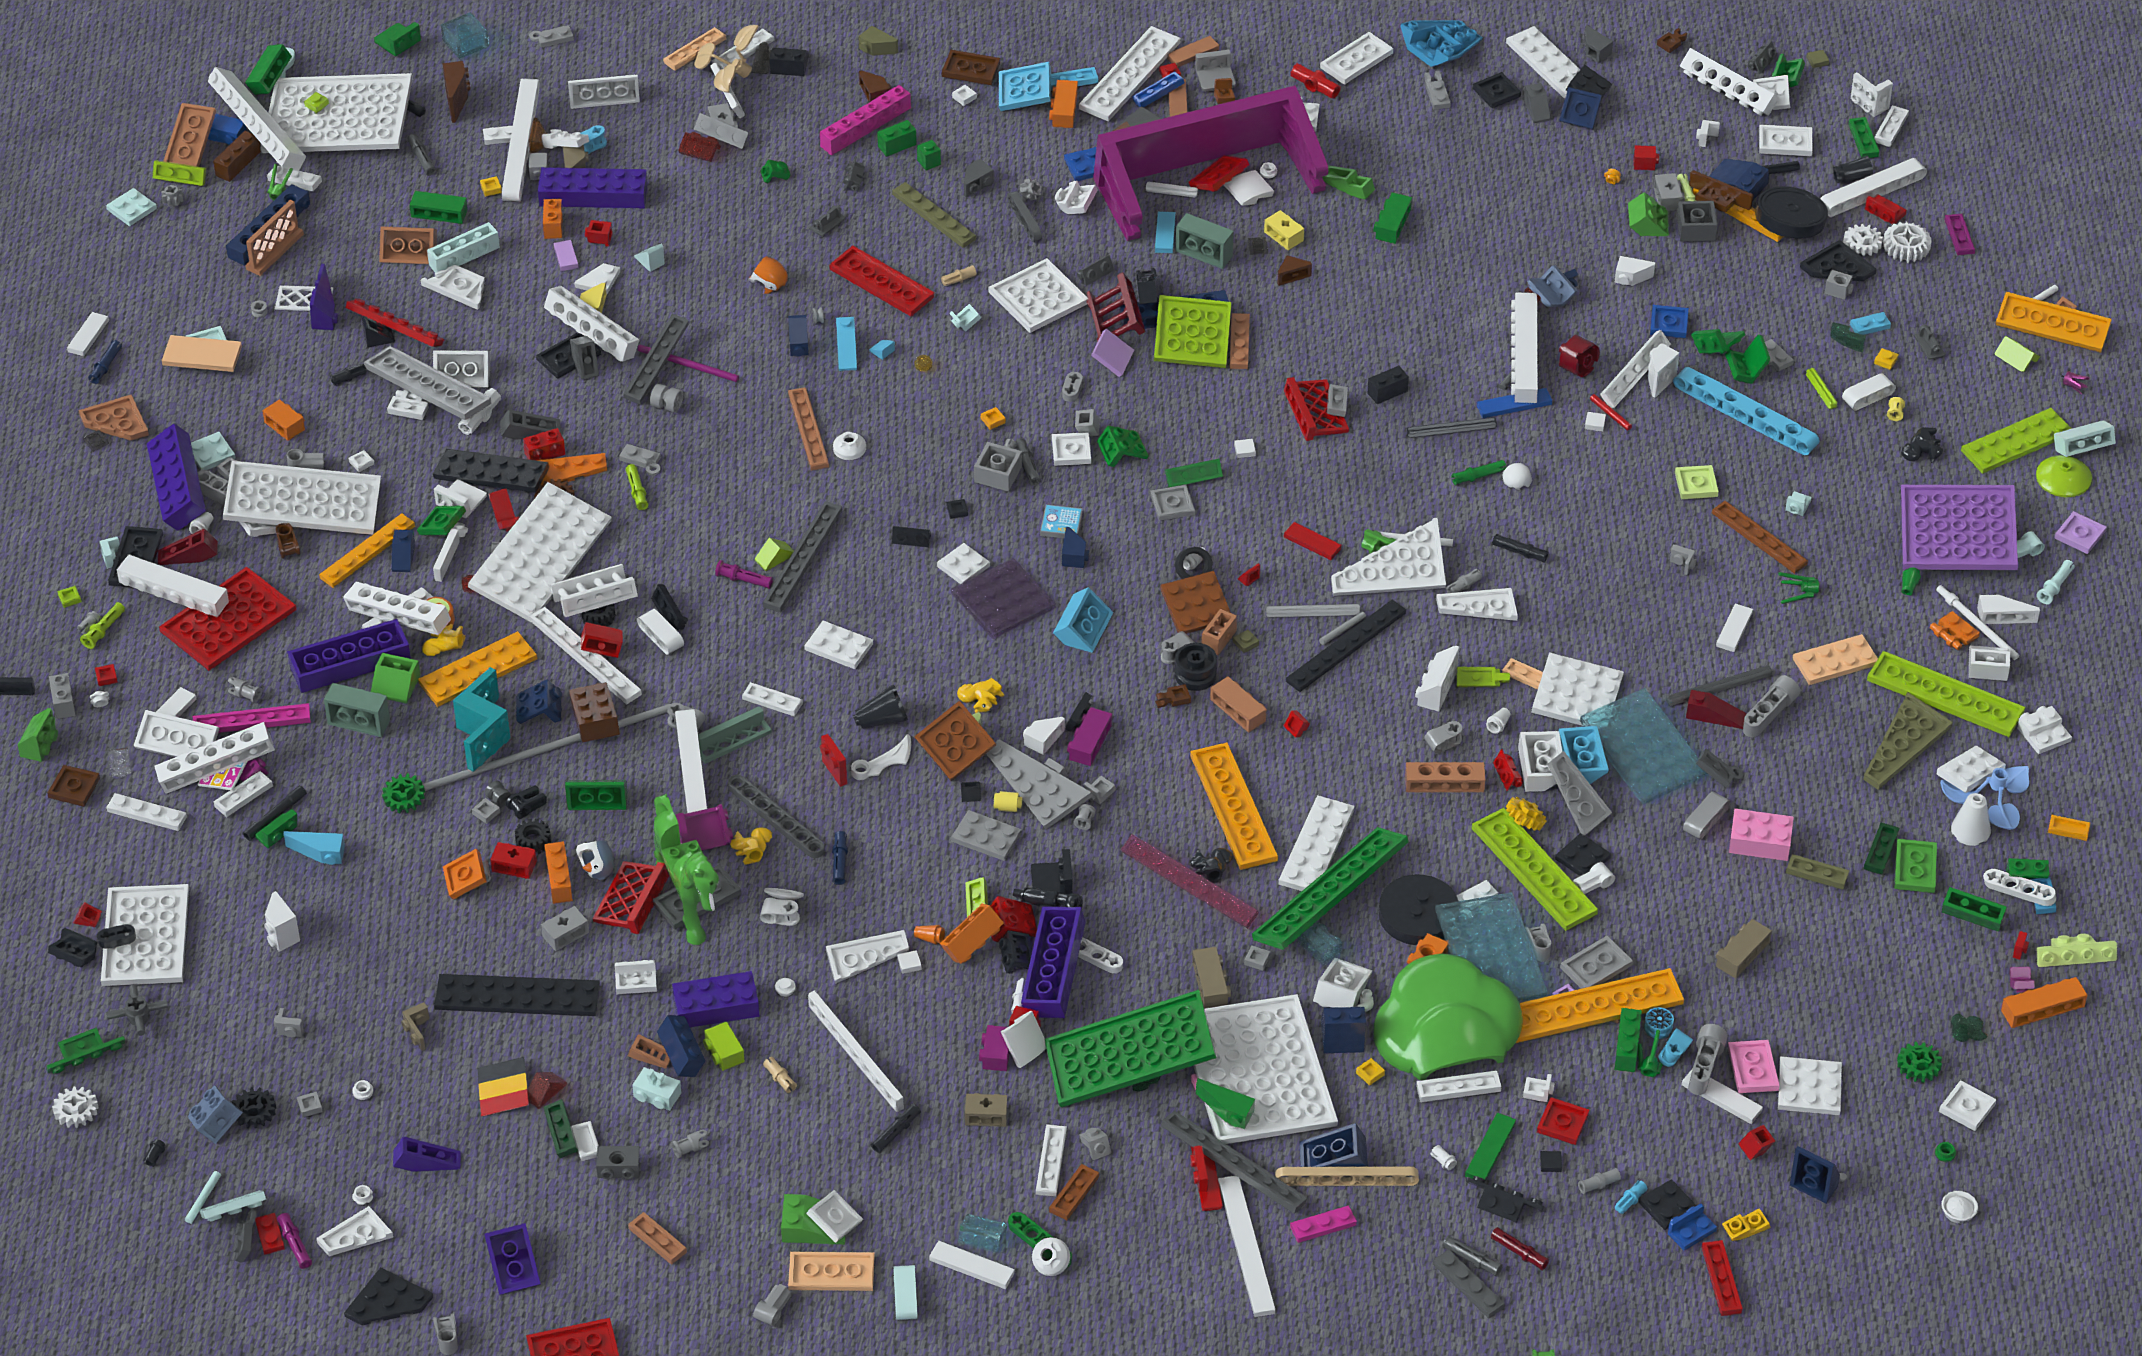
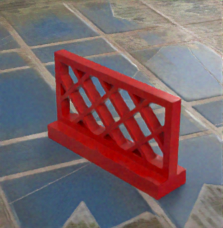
[1284,377,1349,441]
[592,861,669,934]

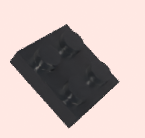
[1473,72,1521,109]
[1555,833,1611,876]
[1638,1179,1697,1230]

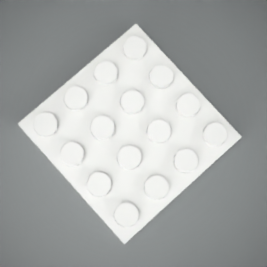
[989,258,1088,333]
[1531,653,1624,731]

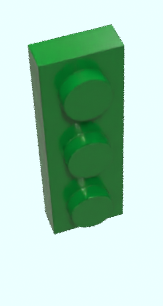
[1848,117,1879,158]
[1165,458,1223,488]

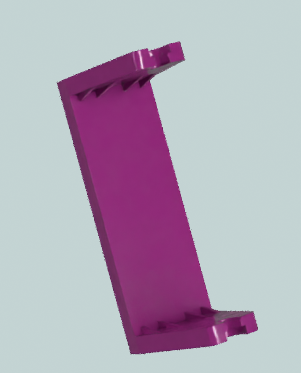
[1093,86,1329,241]

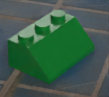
[565,780,628,810]

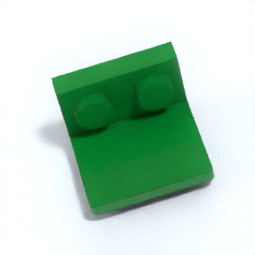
[1097,425,1149,467]

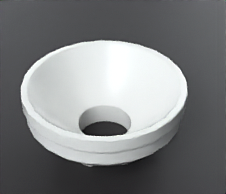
[833,432,866,460]
[1032,1238,1070,1276]

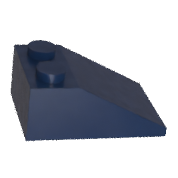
[1709,159,1769,200]
[1299,1123,1368,1167]
[1789,1146,1840,1204]

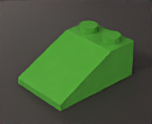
[781,1194,846,1245]

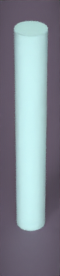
[185,1171,221,1224]

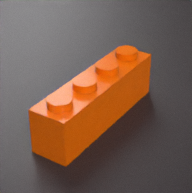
[2001,977,2087,1028]

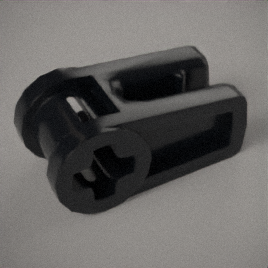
[506,785,547,819]

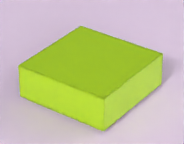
[57,586,82,608]

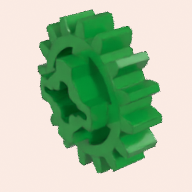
[382,773,425,814]
[1897,1042,1942,1083]

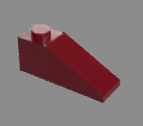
[158,528,218,565]
[1686,690,1747,729]

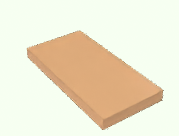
[162,335,242,372]
[788,1252,875,1291]

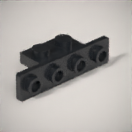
[1466,1176,1547,1223]

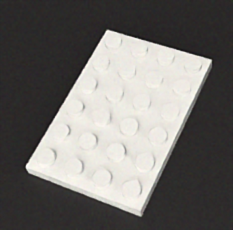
[101,884,189,986]

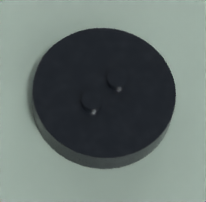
[1755,186,1828,239]
[1379,874,1459,945]

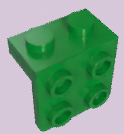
[374,22,421,57]
[1691,329,1746,354]
[1725,334,1770,384]

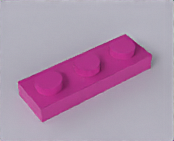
[1290,1205,1357,1243]

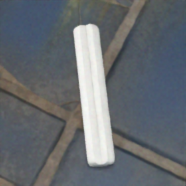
[1146,182,1198,198]

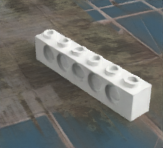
[1680,48,1779,116]
[544,286,639,362]
[343,582,451,635]
[155,722,275,794]

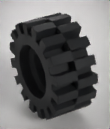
[581,603,616,627]
[515,819,551,854]

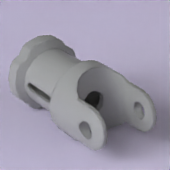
[228,677,262,703]
[671,1130,709,1159]

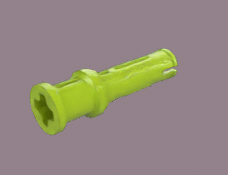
[80,602,125,649]

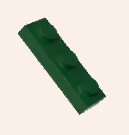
[1864,822,1900,875]
[543,1099,579,1158]

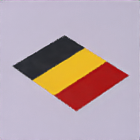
[477,1057,529,1116]

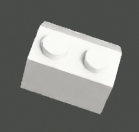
[1648,343,1679,398]
[264,891,300,952]

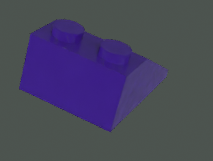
[484,1223,541,1295]

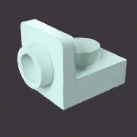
[1786,491,1811,516]
[100,537,120,568]

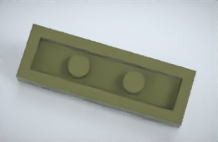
[1786,854,1850,890]

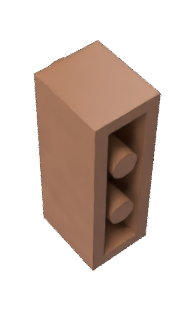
[1210,677,1266,733]

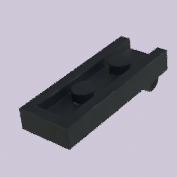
[651,584,688,632]

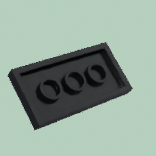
[108,526,163,588]

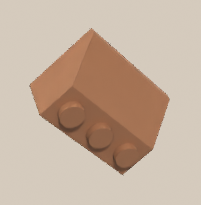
[379,226,437,264]

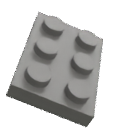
[951,810,1021,861]
[1560,936,1633,989]

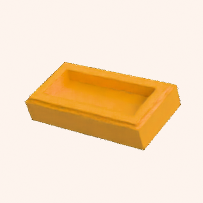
[2048,815,2090,841]

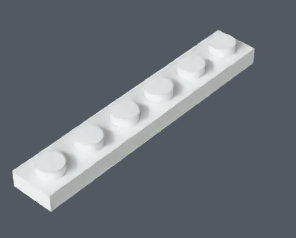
[1600,330,1671,408]

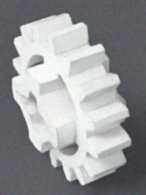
[1843,224,1883,256]
[52,1087,99,1128]

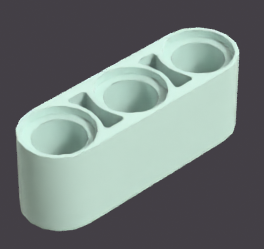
[893,1265,917,1320]

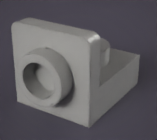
[1670,544,1697,575]

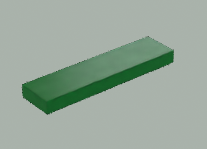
[1465,1113,1516,1182]

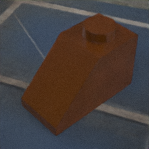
[859,71,891,102]

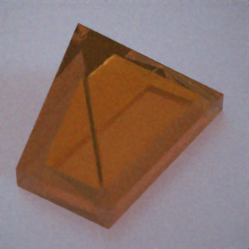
[529,118,547,153]

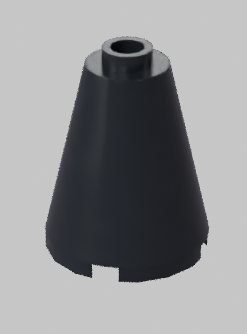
[853,685,908,728]

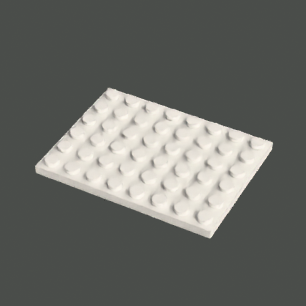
[261,73,413,153]
[1194,994,1338,1144]

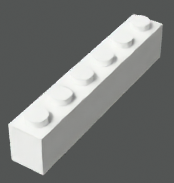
[117,555,229,617]

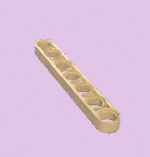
[1275,1167,1419,1186]

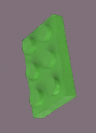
[1895,839,1937,893]

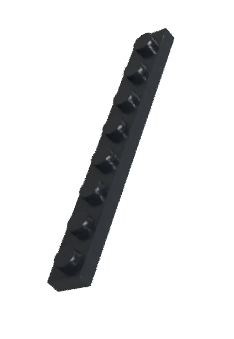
[1286,599,1406,692]

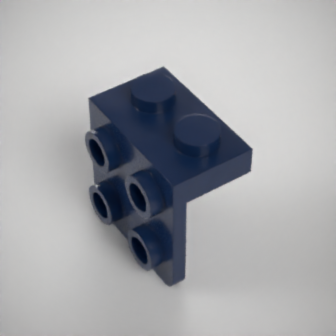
[516,679,562,724]

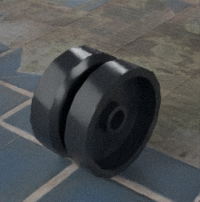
[1175,643,1217,691]

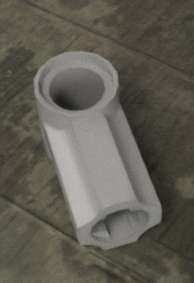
[287,449,324,469]
[753,1284,791,1326]

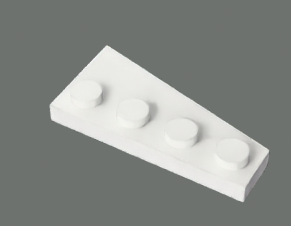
[826,930,909,984]

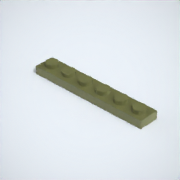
[892,182,976,248]

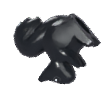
[1901,427,1943,463]
[1190,848,1233,884]

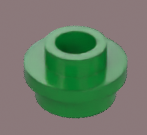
[1935,1142,1956,1162]

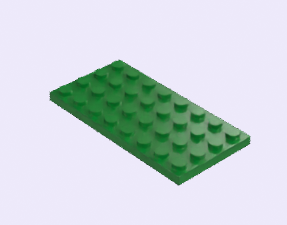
[1045,990,1216,1108]

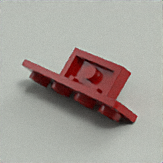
[1190,1145,1223,1211]

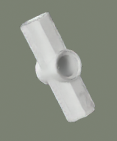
[458,388,501,435]

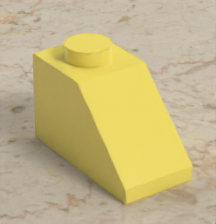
[580,283,607,313]

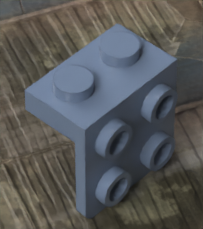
[1527,265,1578,307]

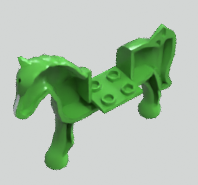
[654,794,719,945]

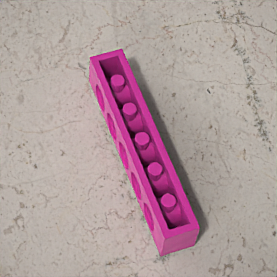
[820,85,911,155]

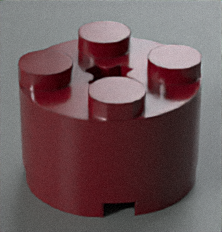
[1559,335,1600,377]

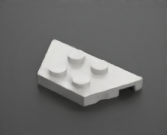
[421,265,485,310]

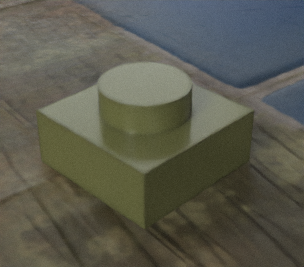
[1233,629,1259,653]

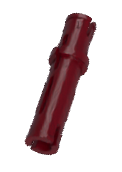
[1491,1227,1549,1271]

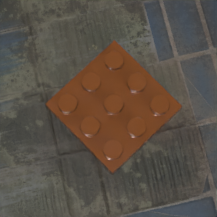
[1160,571,1231,634]
[914,700,996,781]

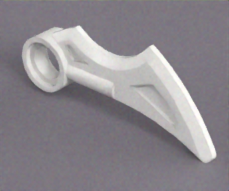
[851,734,911,780]

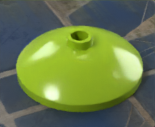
[2036,455,2092,497]

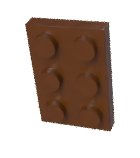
[942,50,1000,85]

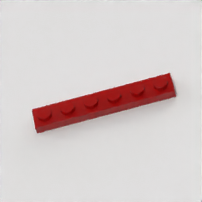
[345,298,444,347]

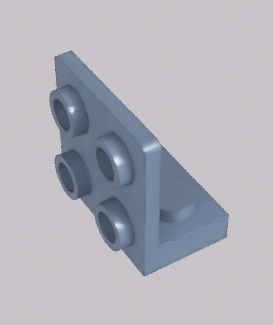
[188,1086,243,1144]

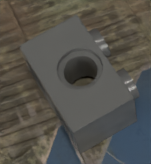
[596,1146,640,1179]

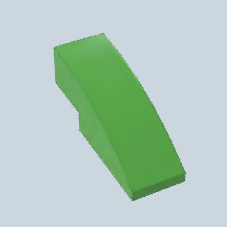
[1322,165,1375,200]

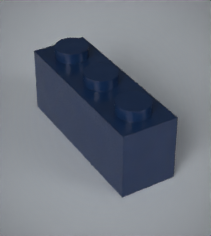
[657,1015,706,1077]

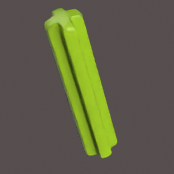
[1806,368,1838,409]

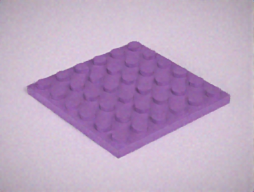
[1901,485,2018,570]

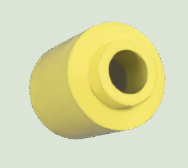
[994,791,1022,812]

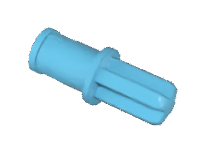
[1615,1180,1648,1214]

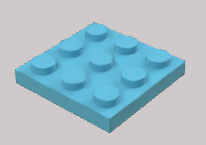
[999,62,1051,111]

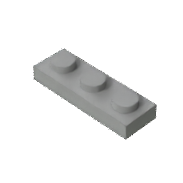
[693,113,748,149]

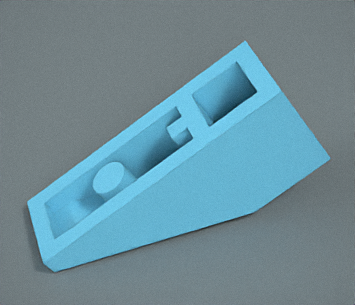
[836,317,857,371]
[284,831,345,865]

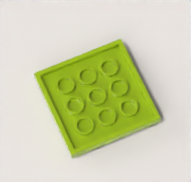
[1154,295,1231,368]

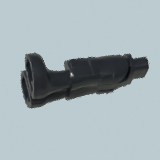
[1013,887,1083,909]

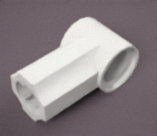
[1573,862,1615,894]

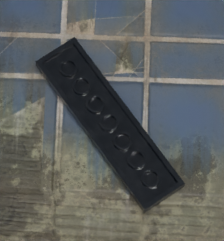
[434,974,600,1016]

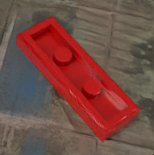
[1284,522,1341,560]

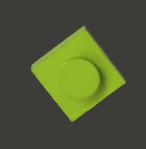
[304,92,329,113]

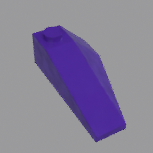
[310,263,338,330]

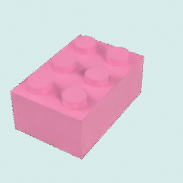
[1729,809,1794,861]

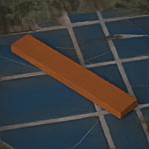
[1712,501,1808,574]

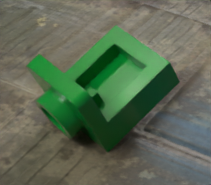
[761,159,791,183]

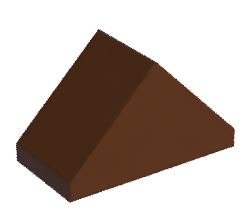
[1277,255,1312,286]

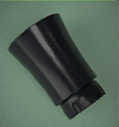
[1833,155,1873,183]

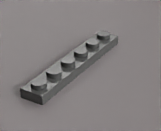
[624,313,689,404]

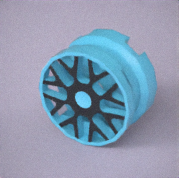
[1644,1007,1674,1039]

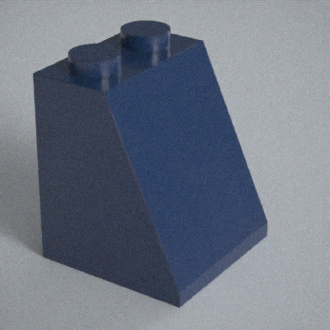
[1321,1007,1366,1054]

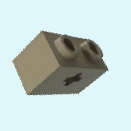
[965,1093,1007,1127]

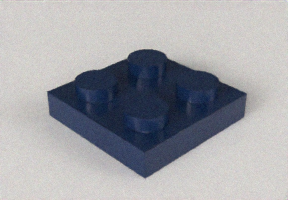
[1559,87,1602,130]

